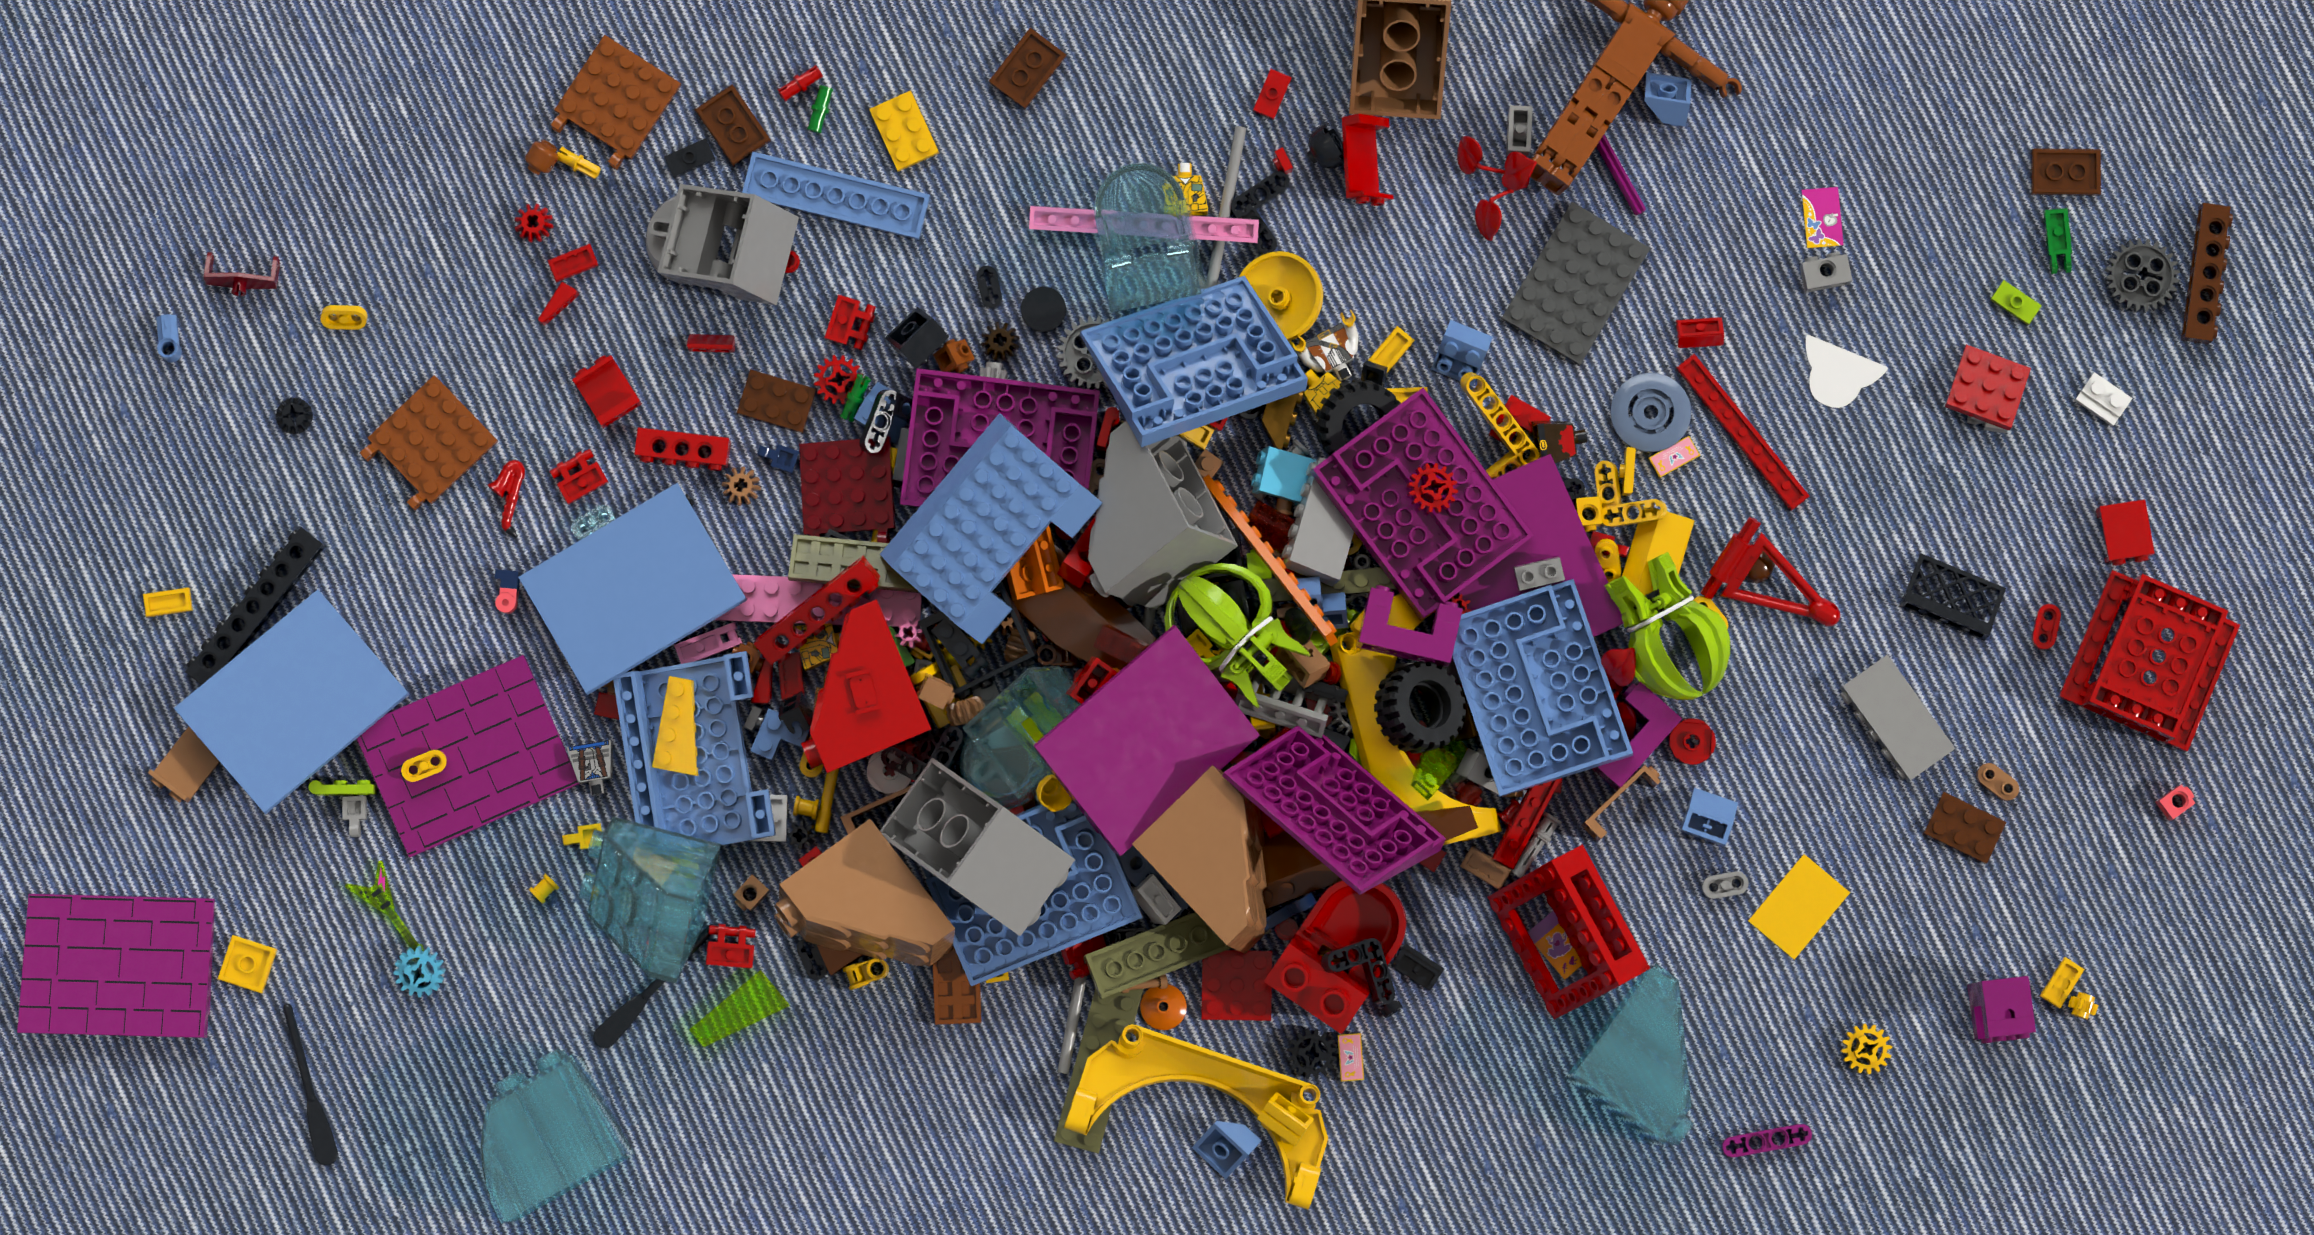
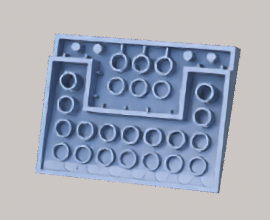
[1080,276,1308,447]
[518,483,747,695]
[1452,579,1633,797]
[174,589,409,815]
[921,800,1143,986]

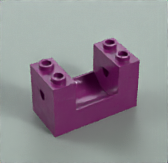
[1356,585,1463,668]
[1592,682,1682,791]
[1967,976,2036,1044]

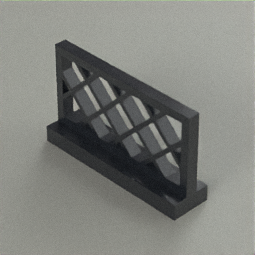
[1899,553,2006,641]

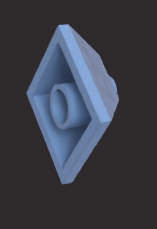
[1644,72,1692,127]
[854,382,911,444]
[1192,1121,1262,1179]

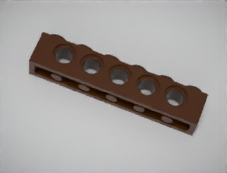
[2181,202,2233,345]

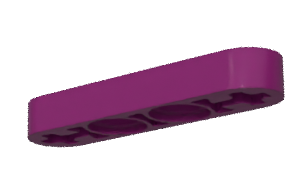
[1721,1124,1812,1157]

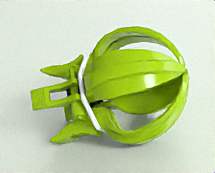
[1605,552,1730,700]
[1165,563,1310,709]

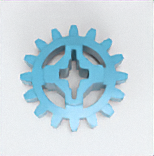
[394,946,446,997]

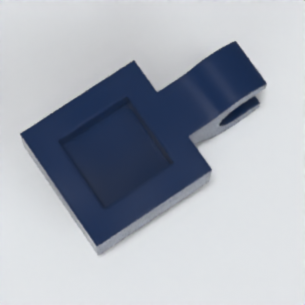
[757,444,800,474]

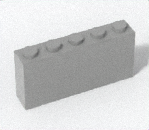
[1282,457,1354,586]
[1840,654,1956,782]

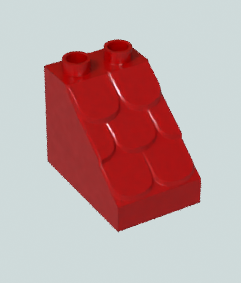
[801,599,931,773]

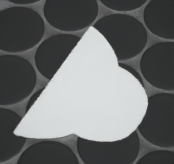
[1806,335,1888,408]

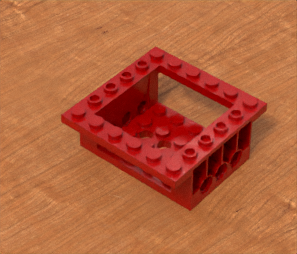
[2058,570,2240,752]
[1487,844,1651,1019]

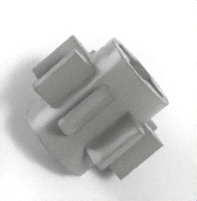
[979,362,1008,379]

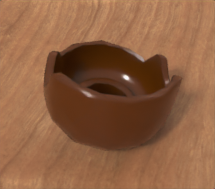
[1745,551,1775,584]

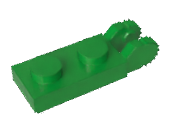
[2043,208,2072,274]

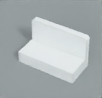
[1131,874,1181,925]

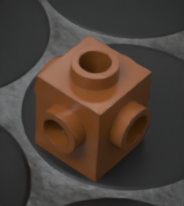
[933,339,975,373]
[731,642,765,676]

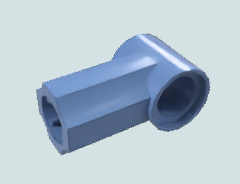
[156,314,182,363]

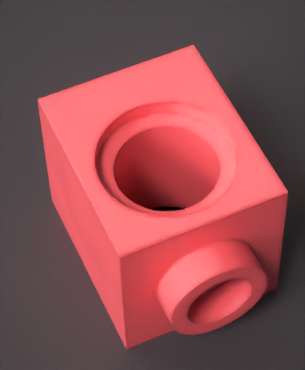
[2155,784,2195,821]

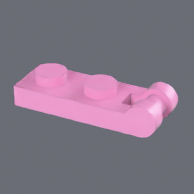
[674,622,743,664]

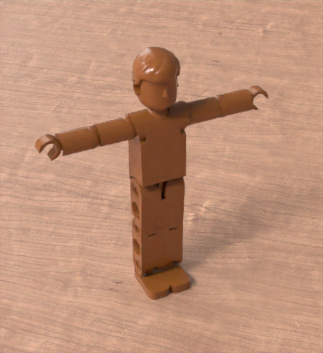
[1530,0,1742,195]

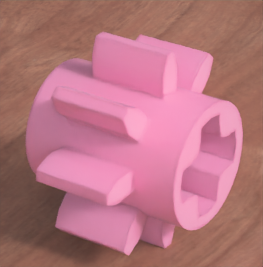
[895,619,924,649]

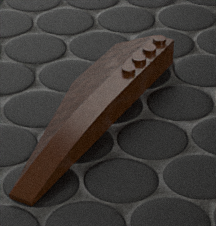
[1002,544,1157,670]

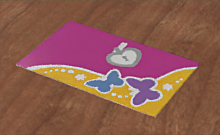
[1802,187,1844,248]

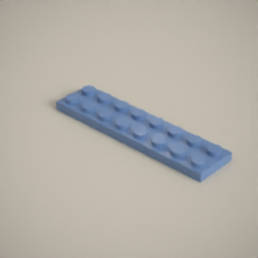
[742,152,930,240]

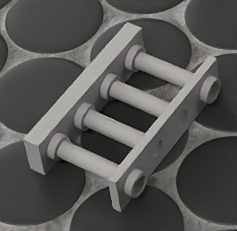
[1235,663,1339,738]

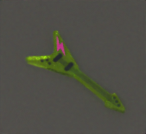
[345,860,425,959]

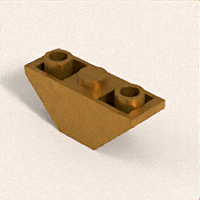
[1262,391,1304,450]

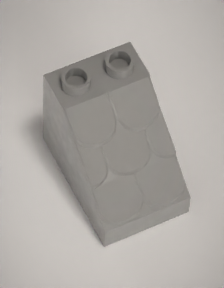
[1088,420,1238,610]
[880,758,1075,936]

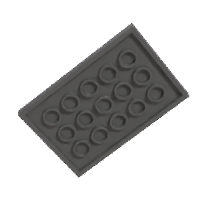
[1501,202,1650,366]

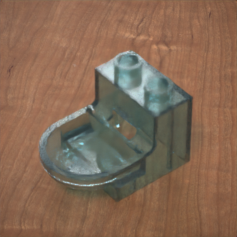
[1094,163,1207,312]
[959,666,1080,809]

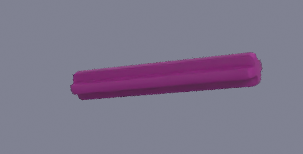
[1596,134,1646,216]

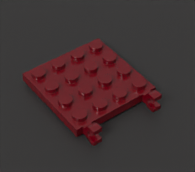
[799,437,896,543]

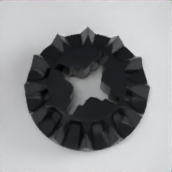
[276,397,313,434]

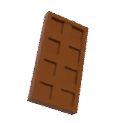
[933,946,982,1025]

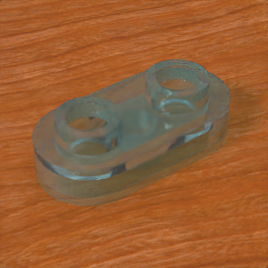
[571,505,616,540]

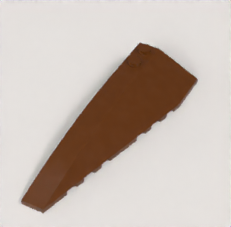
[1262,806,1478,909]

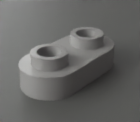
[1702,871,1749,899]

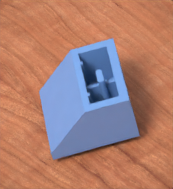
[1431,320,1493,386]
[1679,788,1738,847]

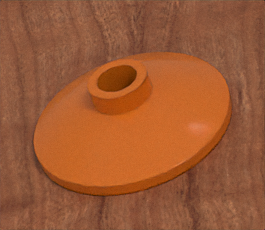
[1140,984,1187,1030]

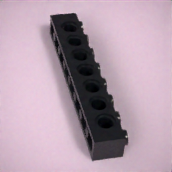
[185,527,326,685]

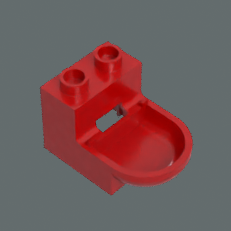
[1264,880,1406,1034]

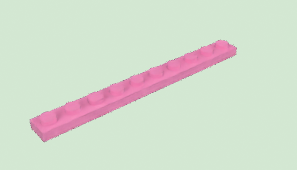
[1029,206,1259,243]

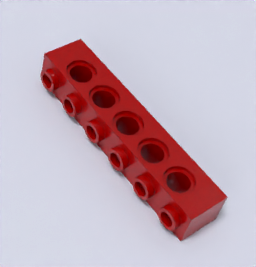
[754,555,881,665]

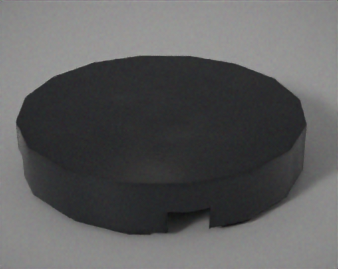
[1021,286,1066,333]

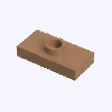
[1460,846,1512,890]

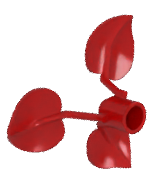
[1457,136,1537,241]
[1601,648,1637,739]

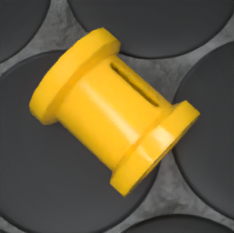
[793,795,820,820]
[529,873,560,904]

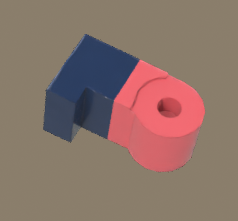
[495,569,521,614]

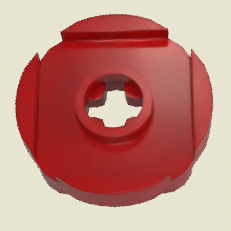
[1669,718,1716,765]

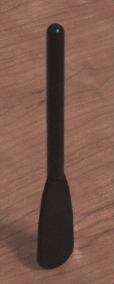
[593,924,713,1049]
[283,1003,338,1165]

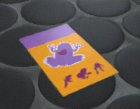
[1528,911,1582,980]

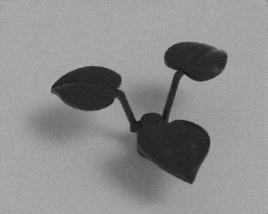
[1247,598,1314,671]

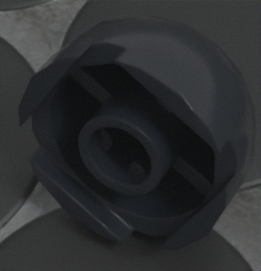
[1307,122,1344,169]

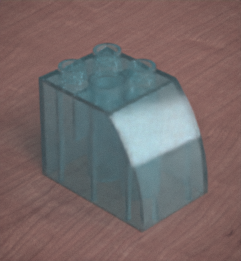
[481,1048,635,1224]

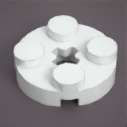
[867,749,913,795]

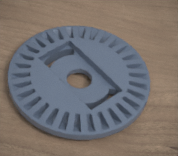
[1611,373,1691,452]

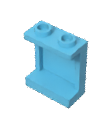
[1251,446,1316,506]

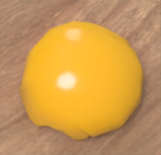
[1036,774,1072,812]

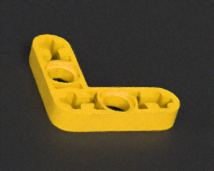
[1595,461,1667,527]

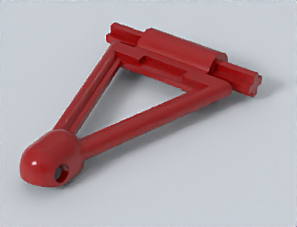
[1700,516,1840,627]

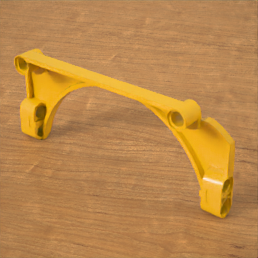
[1330,594,1502,846]
[1064,1024,1328,1210]

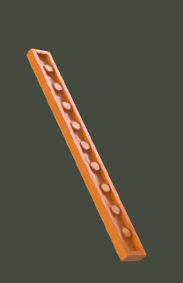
[1203,474,1338,647]

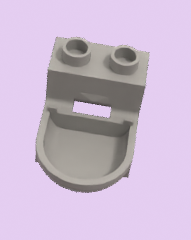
[646,184,799,305]

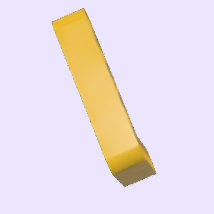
[1460,372,1540,479]

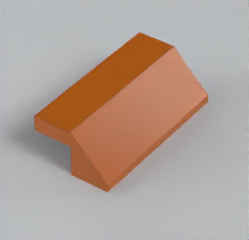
[1006,525,1065,601]

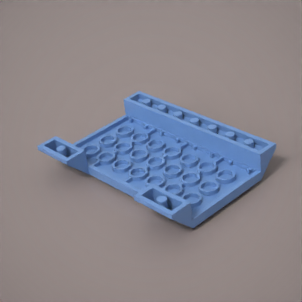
[880,413,1103,644]
[613,651,776,858]

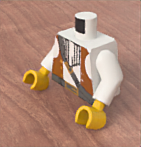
[1289,310,1359,382]

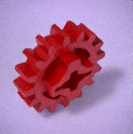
[813,355,863,405]
[1407,463,1458,514]

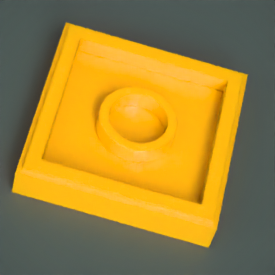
[218,935,278,993]

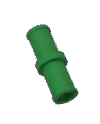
[807,85,833,133]
[840,374,871,422]

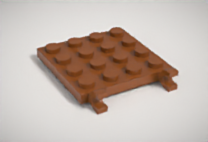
[551,35,681,170]
[360,375,498,511]

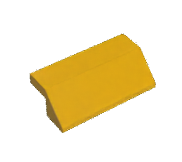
[1622,506,1694,596]

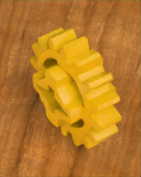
[1841,1024,1892,1074]

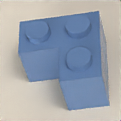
[1297,576,1348,631]
[750,708,810,762]

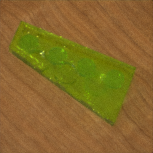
[1411,741,1468,800]
[689,970,791,1048]

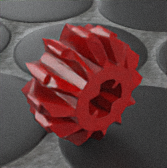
[514,204,554,243]

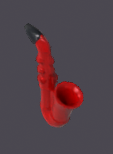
[487,460,525,538]

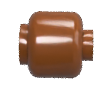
[525,139,559,175]

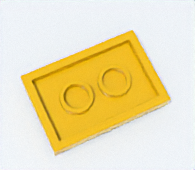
[869,90,939,172]

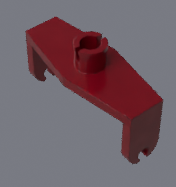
[203,252,280,296]

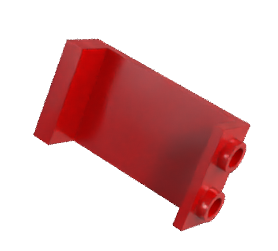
[1342,113,1394,206]

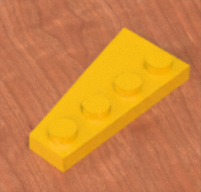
[652,676,698,776]

